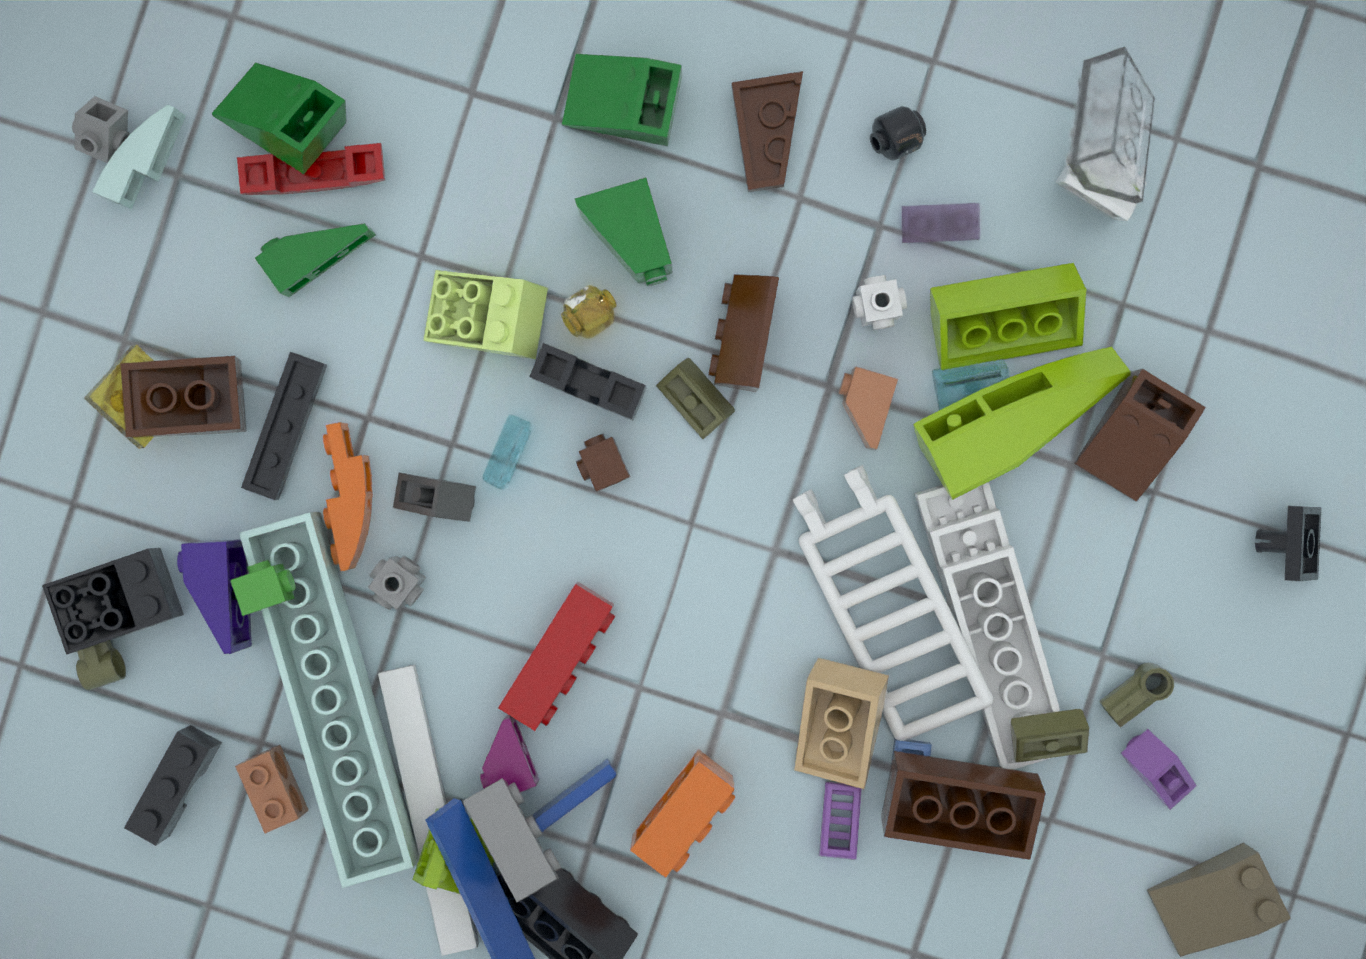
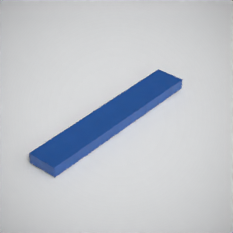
[425,798,535,959]

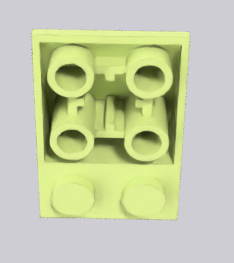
[423,270,548,359]

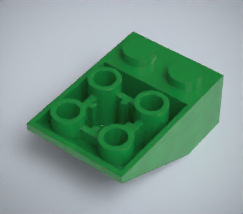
[562,54,682,147]
[212,62,346,174]

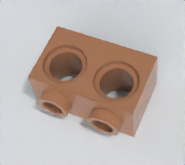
[235,745,309,833]

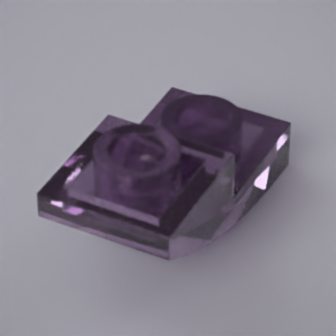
[901,203,980,243]

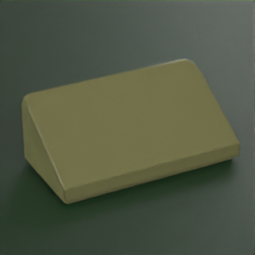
[656,358,735,439]
[1011,709,1089,763]

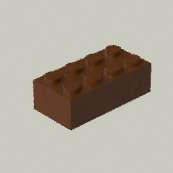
[881,751,1046,860]

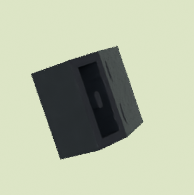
[42,548,184,655]

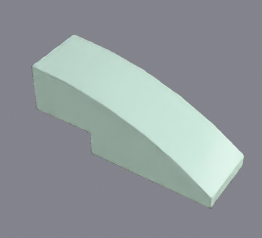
[92,105,186,209]

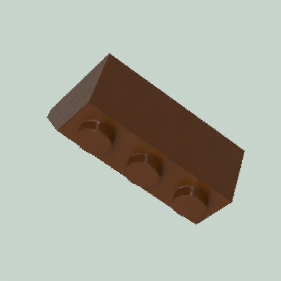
[708,274,779,392]

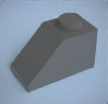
[393,472,476,522]

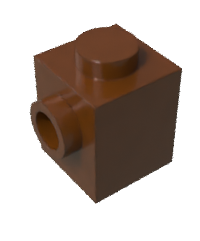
[576,434,631,492]

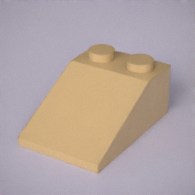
[794,658,889,789]

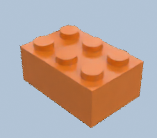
[630,749,735,878]

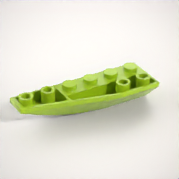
[913,346,1131,500]

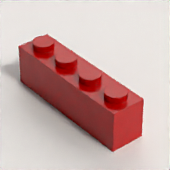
[498,582,616,731]

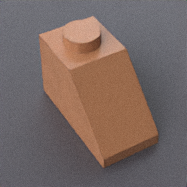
[839,367,898,450]

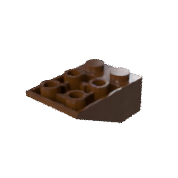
[1074,369,1206,502]

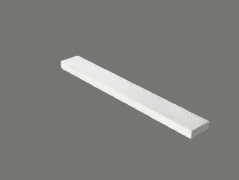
[378,664,479,956]

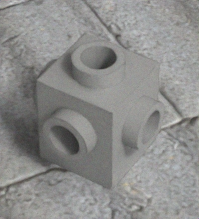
[72,96,130,163]
[368,556,426,610]

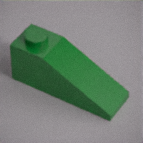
[255,223,376,297]

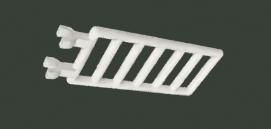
[793,465,993,741]

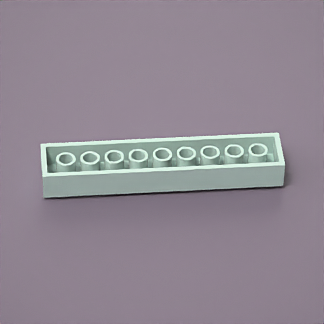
[239,512,419,888]

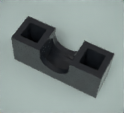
[529,343,647,421]
[124,725,222,846]

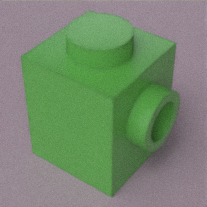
[230,560,296,616]

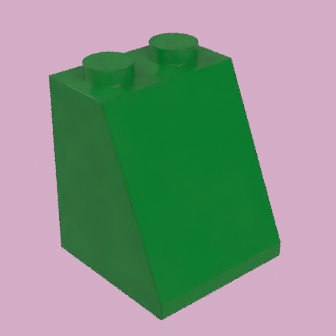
[575,177,673,286]

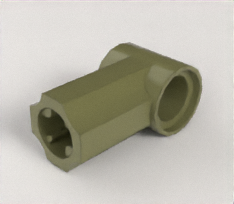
[76,640,126,690]
[1099,663,1174,728]

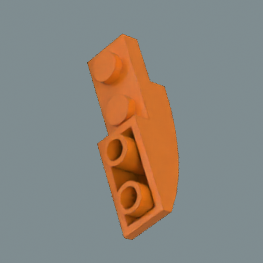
[323,422,373,571]

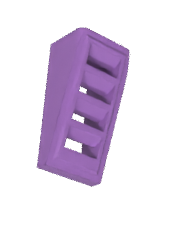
[819,782,862,860]

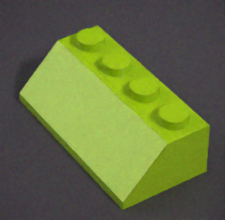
[930,263,1087,370]

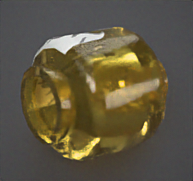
[561,285,617,339]

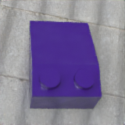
[177,539,252,654]

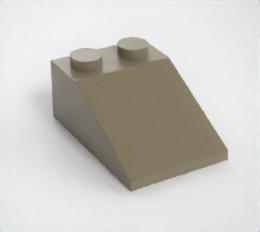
[1147,843,1291,957]

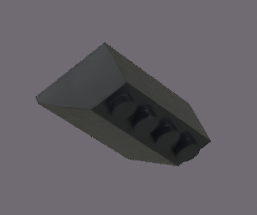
[496,868,638,959]

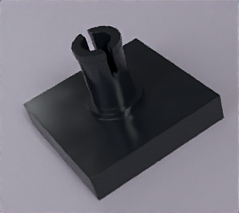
[1255,506,1322,581]

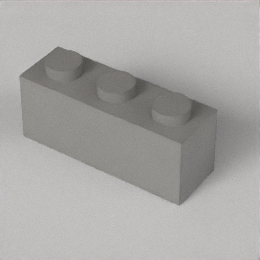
[463,778,561,902]

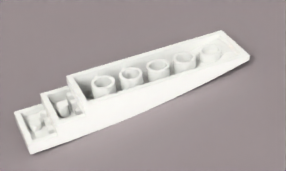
[914,482,1060,770]

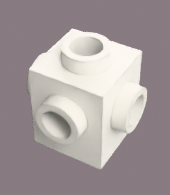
[852,275,907,330]

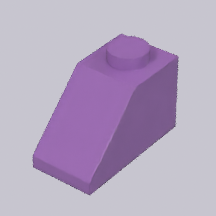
[1121,729,1197,810]

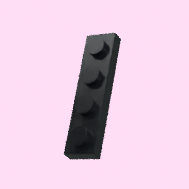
[241,352,327,500]

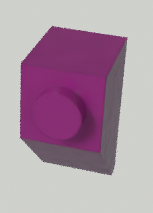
[480,715,540,792]

